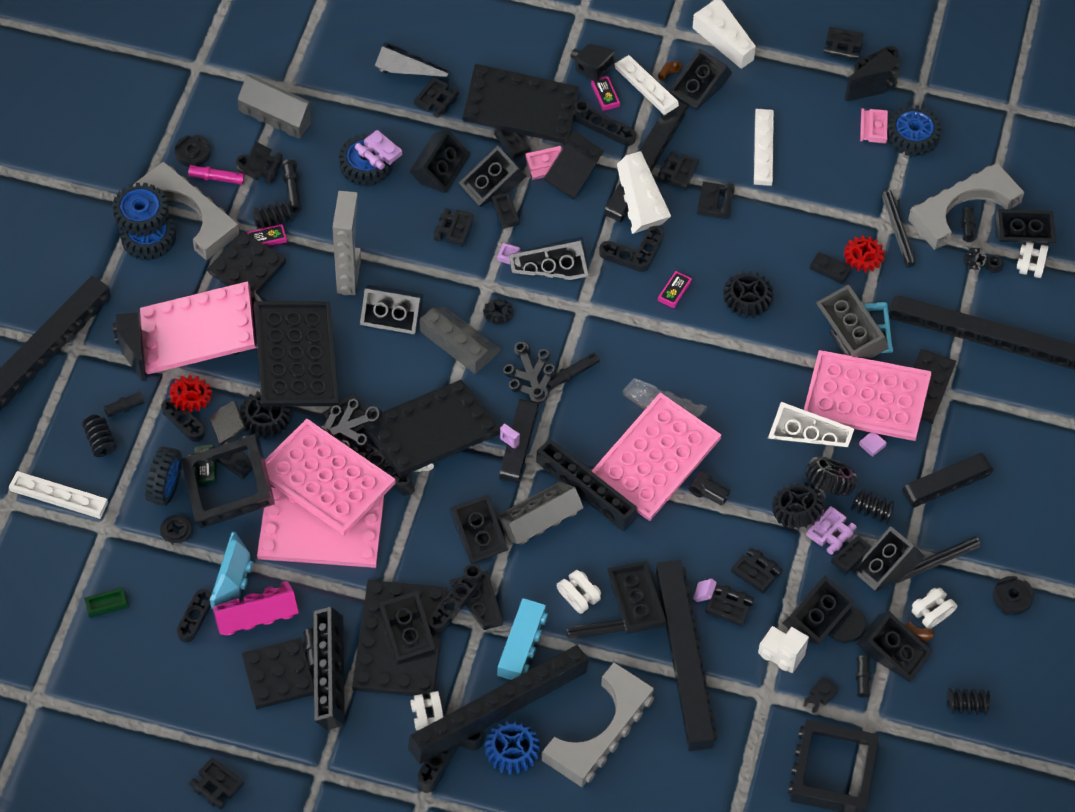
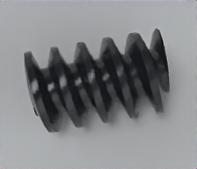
[252,200,293,230]
[82,414,116,457]
[851,489,894,525]
[946,688,990,715]

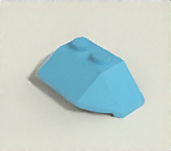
[210,531,253,609]

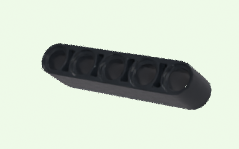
[499,399,539,483]
[902,453,993,507]

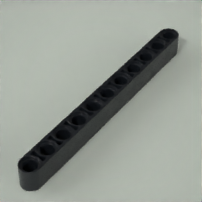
[888,296,1075,370]

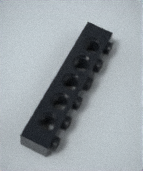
[536,439,638,531]
[313,606,345,730]

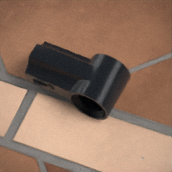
[688,472,730,506]

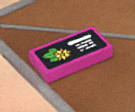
[591,76,620,111]
[246,224,287,247]
[658,271,692,308]

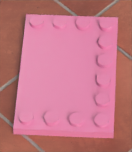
[140,281,257,374]
[804,350,931,441]
[592,393,721,521]
[265,419,396,535]
[257,487,384,568]

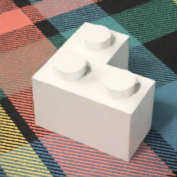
[758,626,809,673]

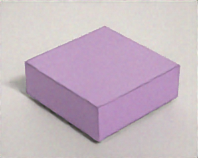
[497,243,521,264]
[500,424,520,448]
[859,432,887,457]
[693,579,716,602]

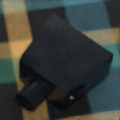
[571,44,615,83]

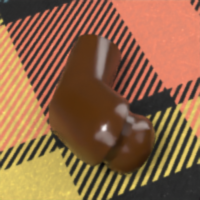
[657,61,682,80]
[905,621,934,641]

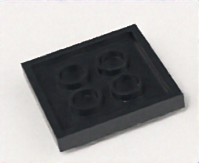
[207,231,286,294]
[242,638,314,709]

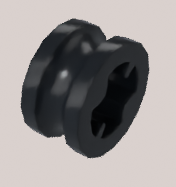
[236,155,249,173]

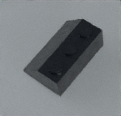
[409,129,470,193]
[995,209,1056,243]
[360,285,424,335]
[782,575,855,645]

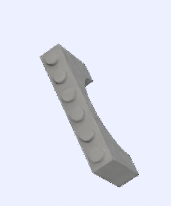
[133,162,239,260]
[908,163,1024,250]
[333,191,361,295]
[542,662,654,787]

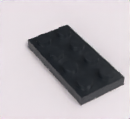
[913,349,957,424]
[607,561,666,634]

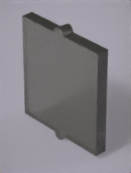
[210,400,246,445]

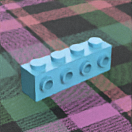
[497,599,548,680]

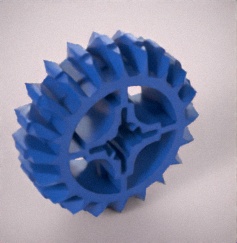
[485,720,540,775]

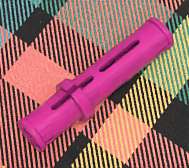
[188,165,245,185]

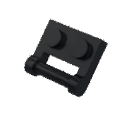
[697,181,735,219]

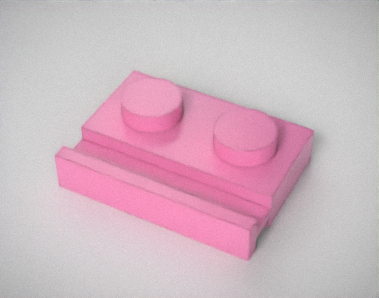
[860,109,888,143]
[525,146,561,180]

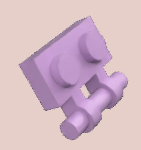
[355,130,402,170]
[806,506,857,554]

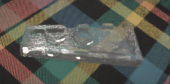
[622,378,707,419]

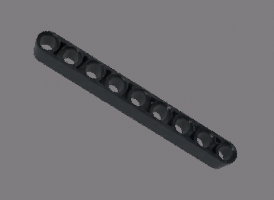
[604,100,688,222]

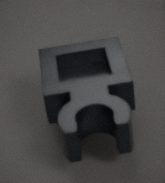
[803,677,839,713]

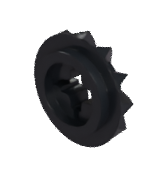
[483,298,513,325]
[160,515,192,545]

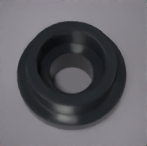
[985,255,1003,273]

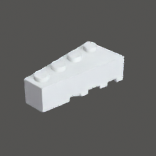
[693,0,756,69]
[617,151,671,234]
[767,402,854,447]

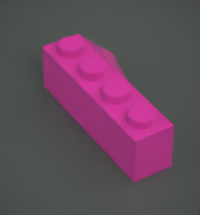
[212,581,299,636]

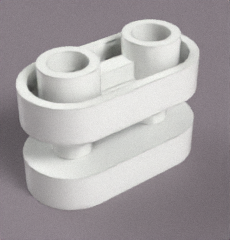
[1016,243,1048,278]
[557,570,601,614]
[911,588,957,629]
[410,691,443,731]

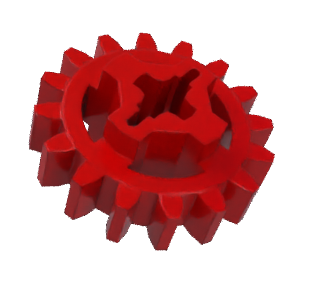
[844,235,885,273]
[169,375,212,412]

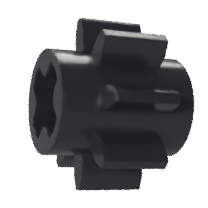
[963,247,986,270]

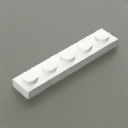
[615,55,679,115]
[754,109,773,186]
[9,471,108,519]

